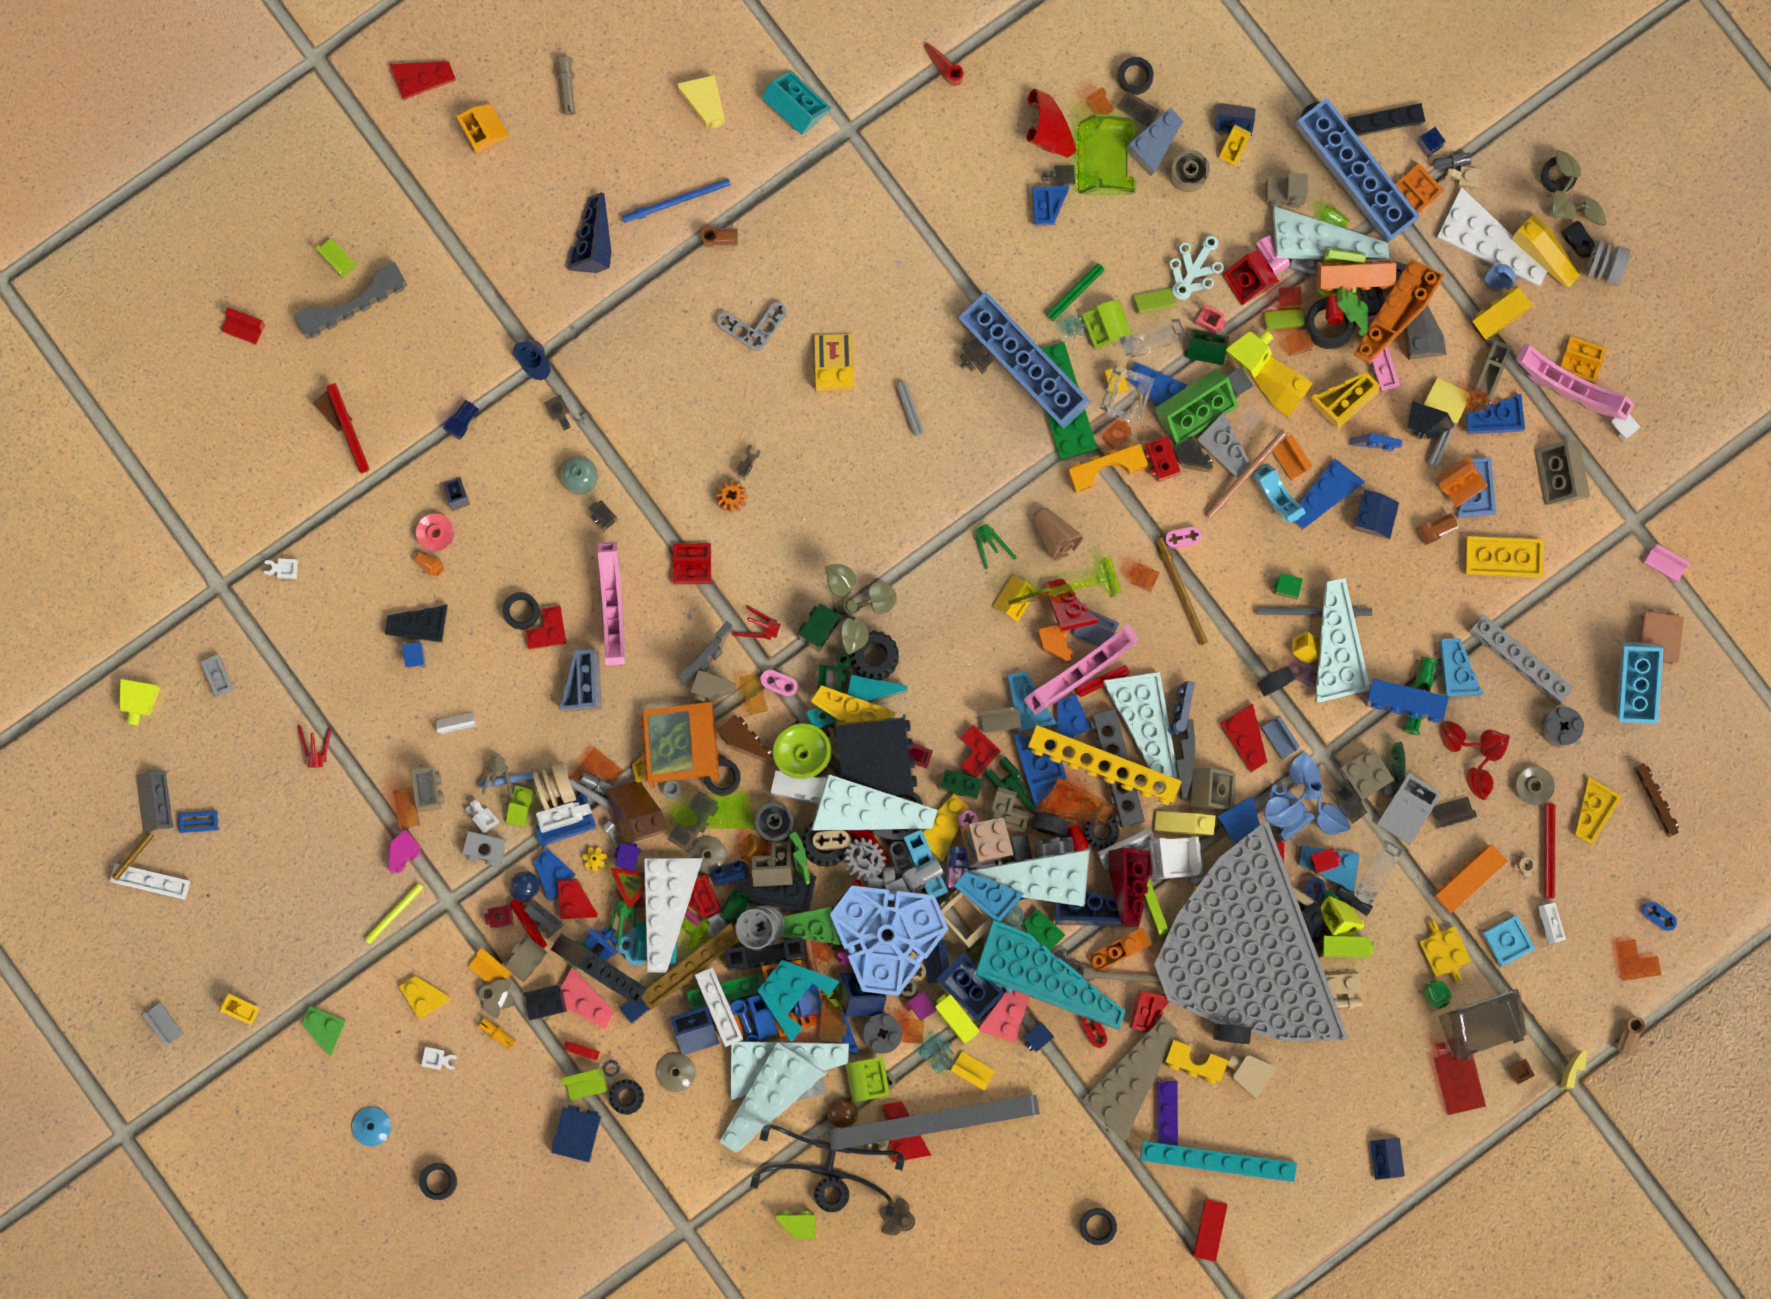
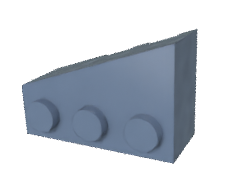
[1126,107,1183,176]
[559,649,602,712]

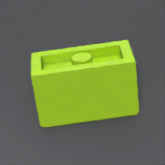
[315,238,357,279]
[561,1069,607,1100]

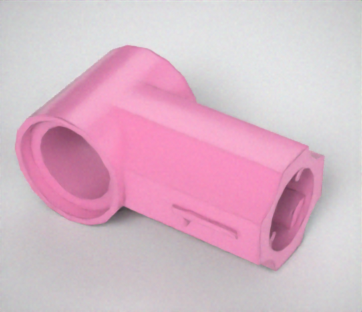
[1256,235,1290,275]

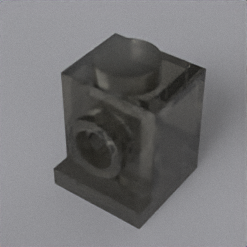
[588,500,618,532]

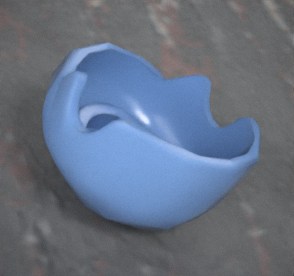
[1484,263,1516,291]

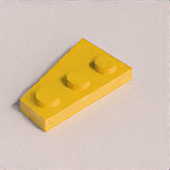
[921,794,968,862]

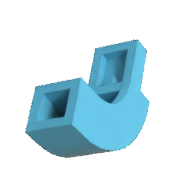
[1252,463,1306,523]
[904,830,948,898]

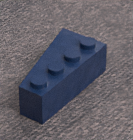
[1055,891,1132,927]

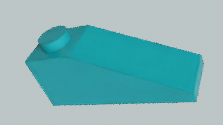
[848,675,908,702]

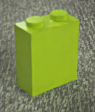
[1320,936,1374,959]

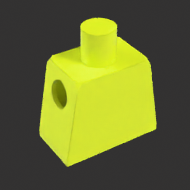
[1226,330,1273,378]
[120,679,160,726]
[1321,896,1364,937]

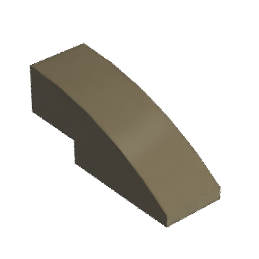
[1473,339,1512,401]

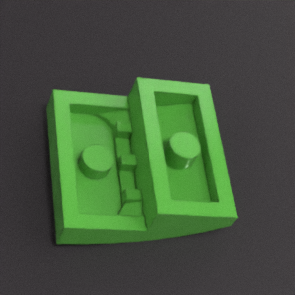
[789,831,810,885]

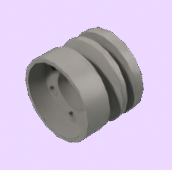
[1586,239,1630,287]
[736,905,785,949]

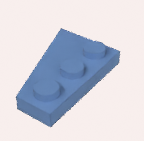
[1458,457,1496,518]

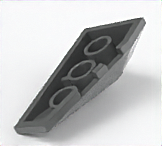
[1404,304,1447,360]

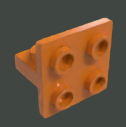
[1438,456,1488,507]

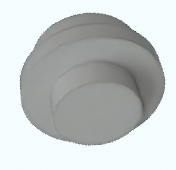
[662,780,681,799]

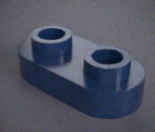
[710,860,749,886]
[1303,878,1326,904]

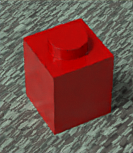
[1309,848,1341,875]

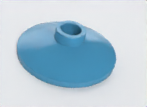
[352,1107,391,1146]

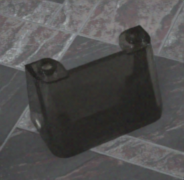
[1438,989,1527,1062]

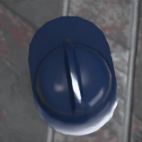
[513,338,551,380]

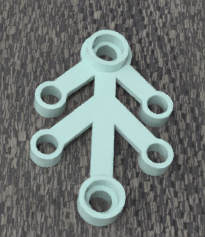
[1169,235,1224,300]

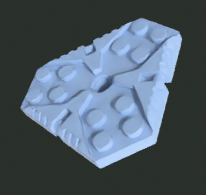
[830,886,948,996]

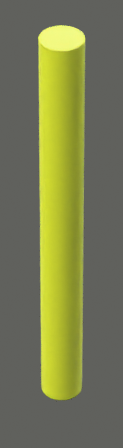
[365,883,424,944]

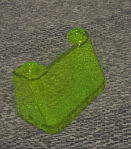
[1077,113,1137,195]

